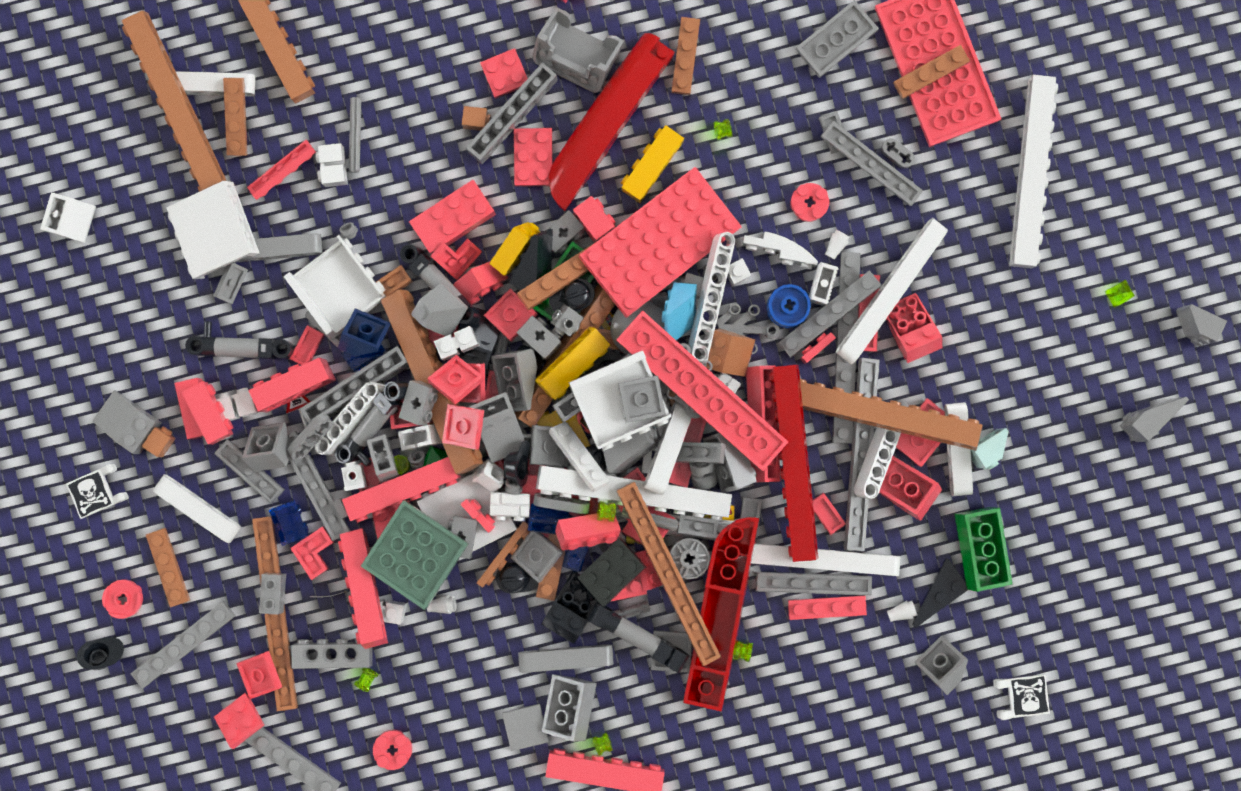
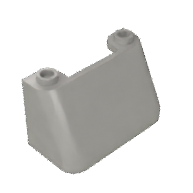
[532,7,624,92]

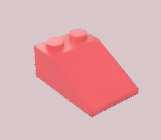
[879,456,942,521]

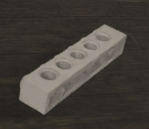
[466,62,558,164]
[300,346,409,424]

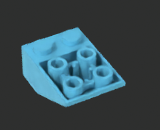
[662,282,697,340]

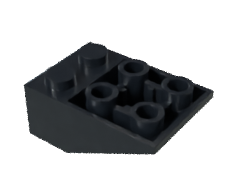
[509,228,553,291]
[450,308,500,371]
[541,571,598,644]

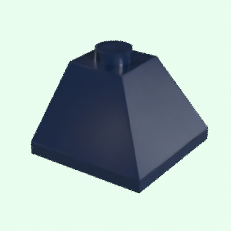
[337,308,391,356]

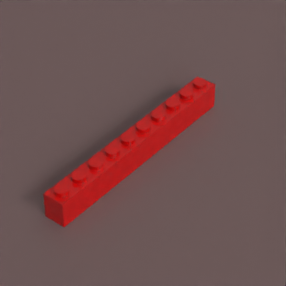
[770,365,819,562]

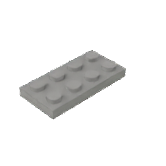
[795,0,879,78]

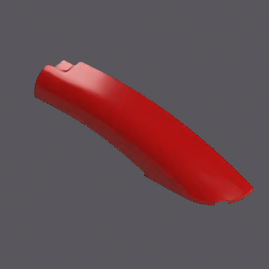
[549,33,675,211]
[683,517,759,711]

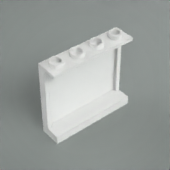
[166,181,260,279]
[284,235,386,339]
[569,351,672,451]
[417,469,518,558]

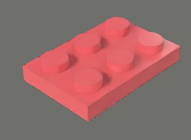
[514,128,553,186]
[896,398,945,467]

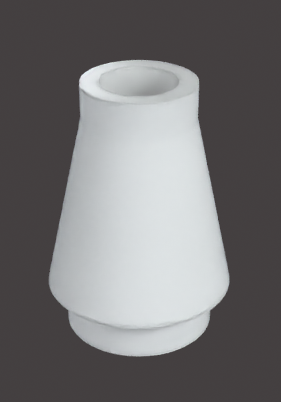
[825,230,850,260]
[427,595,457,614]
[887,600,917,622]

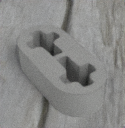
[881,138,915,169]

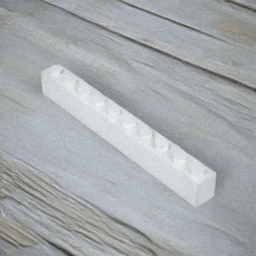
[1009,75,1058,269]
[536,466,732,520]

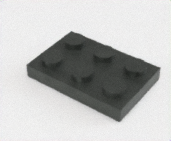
[578,538,646,607]

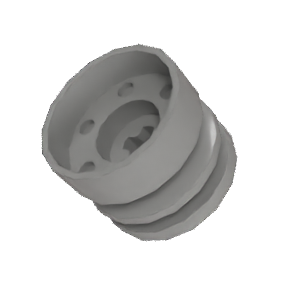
[669,537,710,579]

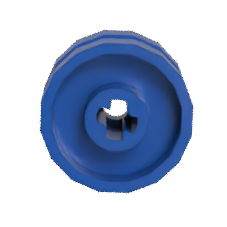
[766,284,811,329]

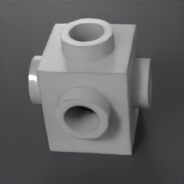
[550,304,583,336]

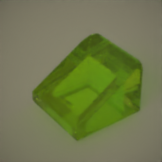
[1105,280,1135,307]

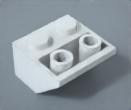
[40,192,96,243]

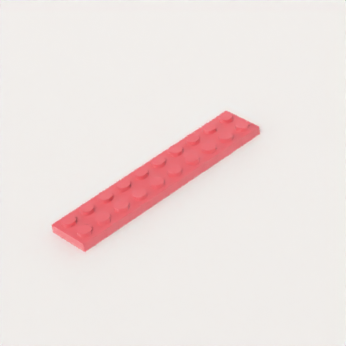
[616,310,788,471]

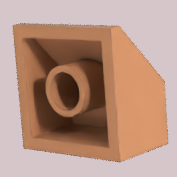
[706,328,755,376]

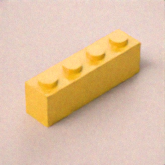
[621,125,684,203]
[535,326,610,400]

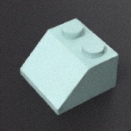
[970,428,1009,470]

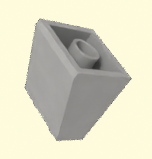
[603,425,659,474]

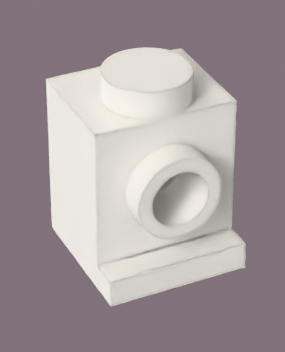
[472,459,504,492]
[341,461,367,491]

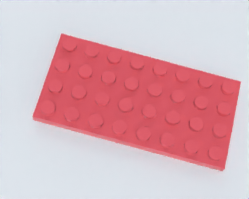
[874,0,1001,147]
[578,167,742,318]

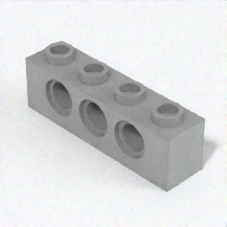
[292,639,373,669]

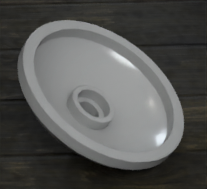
[610,301,664,355]

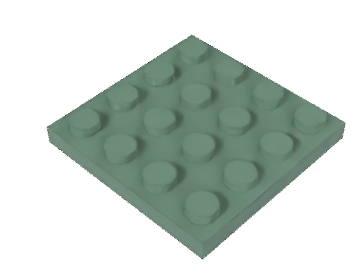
[361,500,469,610]

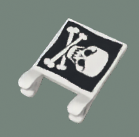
[66,464,129,519]
[993,674,1050,720]

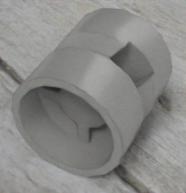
[689,463,717,490]

